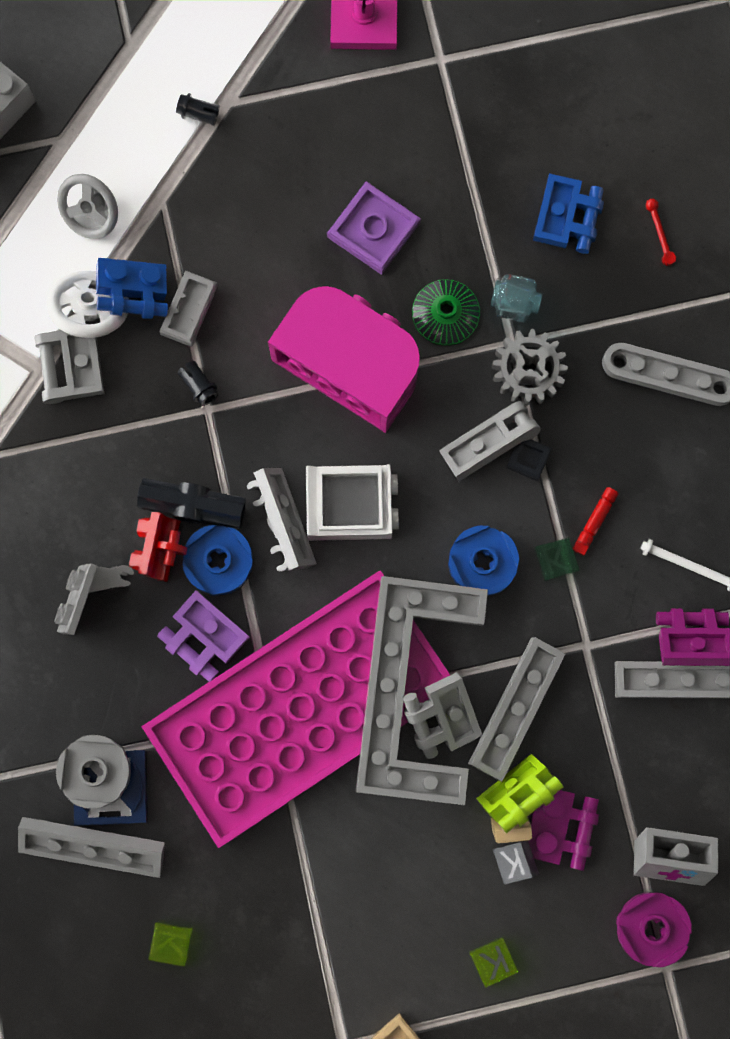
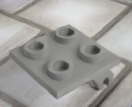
[54,563,134,635]

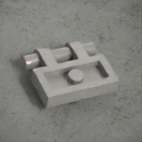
[403,672,482,759]

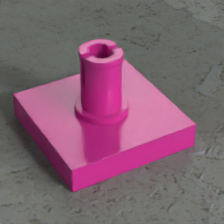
[331,0,397,50]

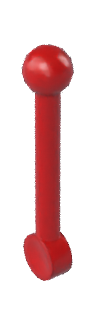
[645,199,676,266]

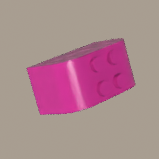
[268,286,420,433]

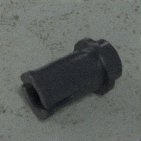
[176,92,220,126]
[177,361,218,406]

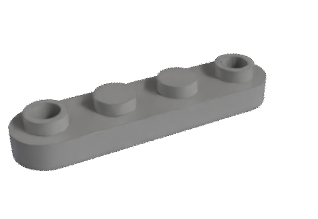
[602,343,730,406]

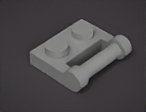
[34,330,105,404]

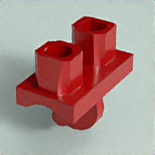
[129,512,188,582]

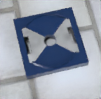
[74,750,148,826]

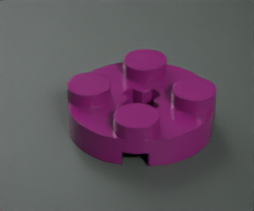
[616,892,692,967]

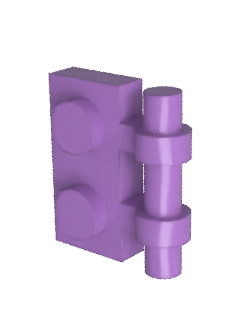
[157,590,250,682]

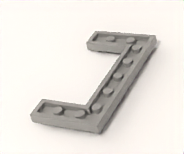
[356,576,488,805]

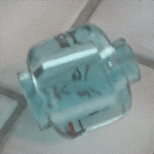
[490,274,543,322]

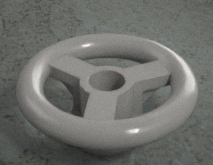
[57,173,118,239]

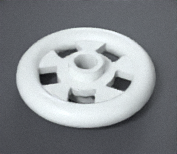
[46,270,129,338]

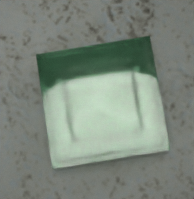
[534,537,579,581]

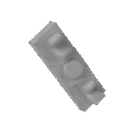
[247,468,317,571]

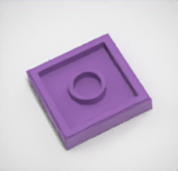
[327,181,421,275]

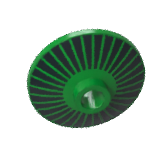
[412,279,480,346]

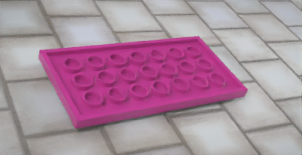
[141,570,450,849]

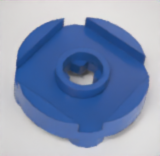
[183,525,253,596]
[448,525,519,596]

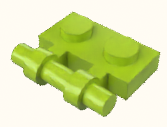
[476,754,563,834]

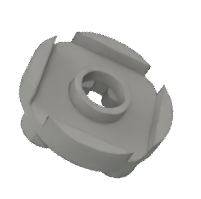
[56,735,131,809]

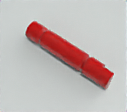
[572,487,619,556]

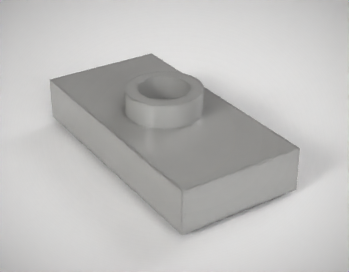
[159,270,218,347]

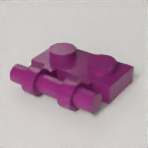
[656,608,730,666]
[528,790,599,871]

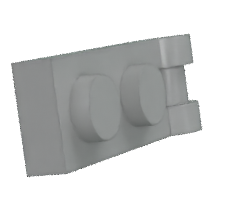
[439,401,541,481]

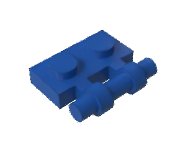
[533,173,604,254]
[96,257,168,319]

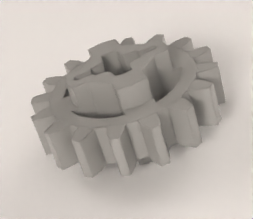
[492,329,568,405]

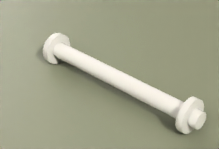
[640,539,730,591]

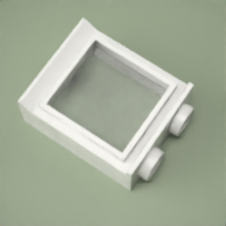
[306,464,399,541]

